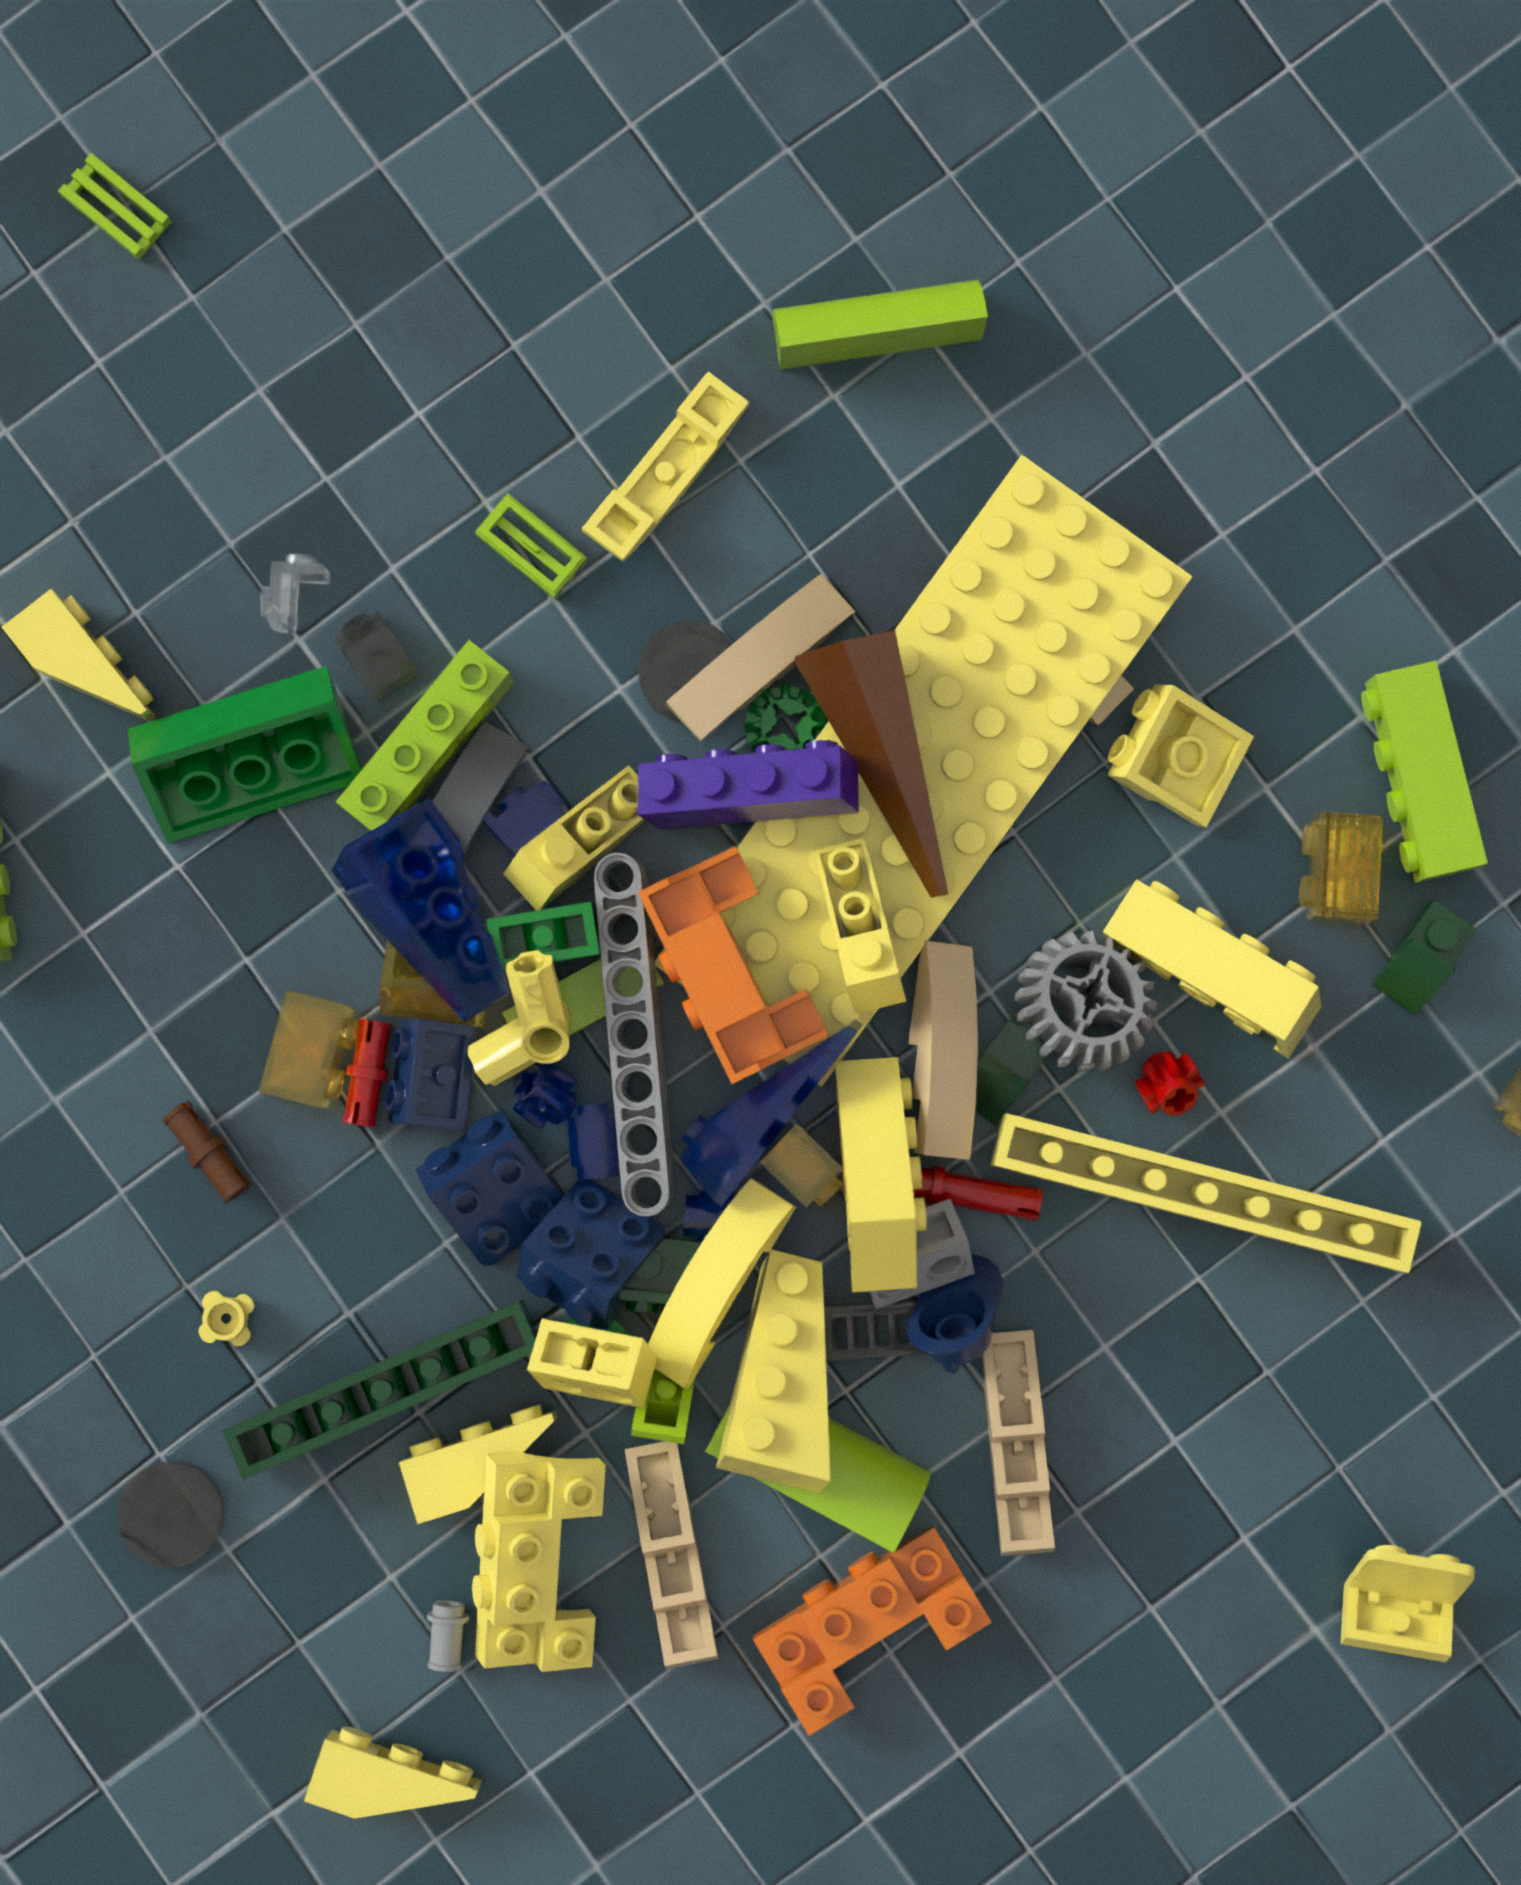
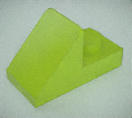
[631,1341,695,1444]

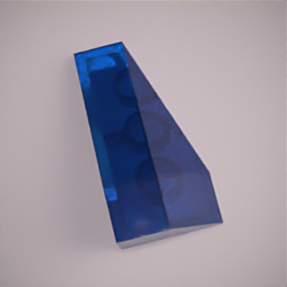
[331,798,510,1022]
[679,1019,863,1206]

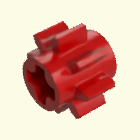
[1134,1051,1205,1116]

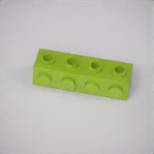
[1361,660,1488,883]

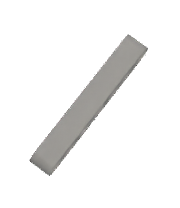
[594,853,676,1217]

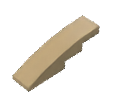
[666,574,855,743]
[908,940,978,1160]
[982,1330,1055,1556]
[625,1441,719,1669]

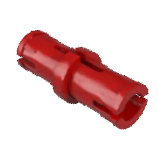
[342,1019,392,1127]

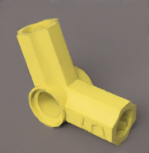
[468,950,570,1086]

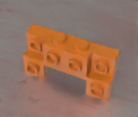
[638,846,829,1084]
[753,1524,992,1736]

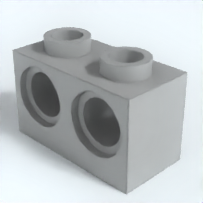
[869,1199,975,1309]

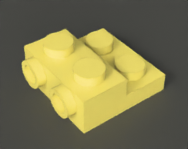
[1107,684,1254,828]

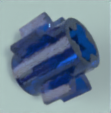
[512,1063,577,1130]

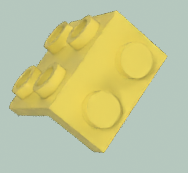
[1341,1545,1475,1662]

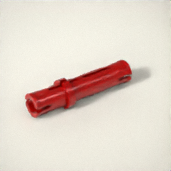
[913,1165,1043,1221]

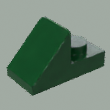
[1371,899,1477,1015]

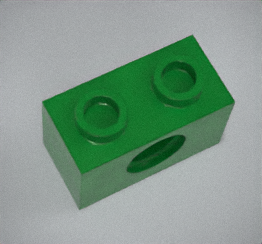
[486,902,601,972]

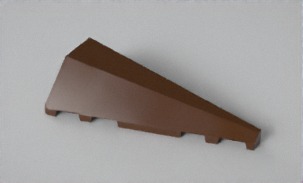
[795,630,948,898]

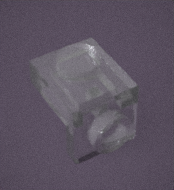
[260,554,330,633]

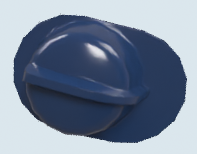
[906,1255,1003,1374]

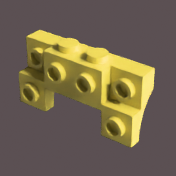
[472,1452,606,1672]

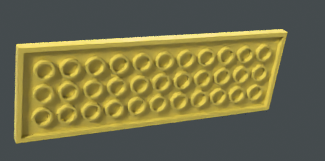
[655,455,1193,1087]

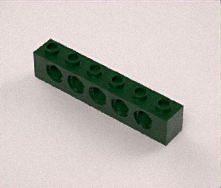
[222,1299,538,1480]

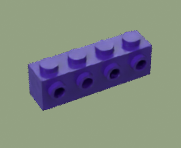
[638,740,859,830]

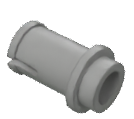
[427,1600,469,1672]

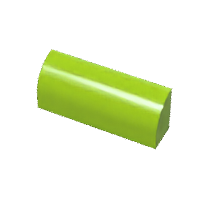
[773,279,988,370]
[705,1401,931,1553]

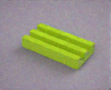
[58,153,172,260]
[475,493,588,600]

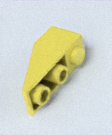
[2,589,157,722]
[503,765,645,911]
[814,837,906,1014]
[399,1404,557,1524]
[304,1726,482,1819]

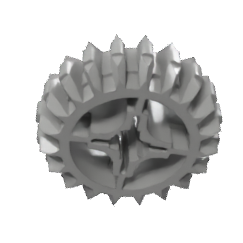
[1014,930,1158,1072]

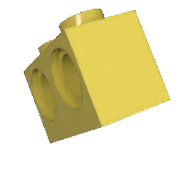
[527,1319,657,1408]

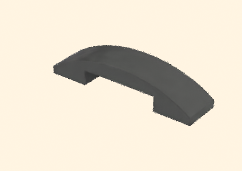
[381,721,530,927]

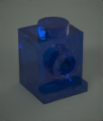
[481,781,565,857]

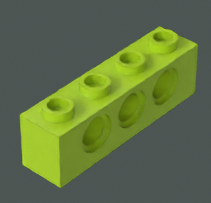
[336,640,515,841]

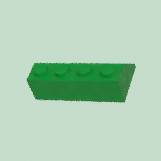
[128,666,362,843]

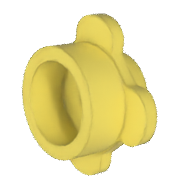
[198,1291,255,1346]

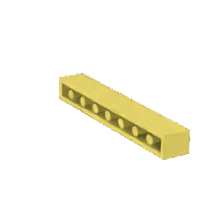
[989,1113,1422,1273]

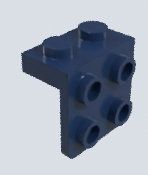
[415,1110,563,1266]
[517,1178,665,1331]

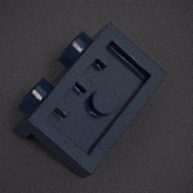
[384,1018,477,1131]

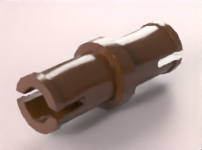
[162,1101,253,1204]

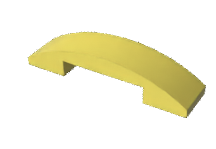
[582,372,749,562]
[648,1178,797,1389]

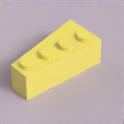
[1103,879,1321,1059]
[835,1057,926,1292]
[716,1249,830,1494]

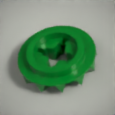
[745,684,827,753]

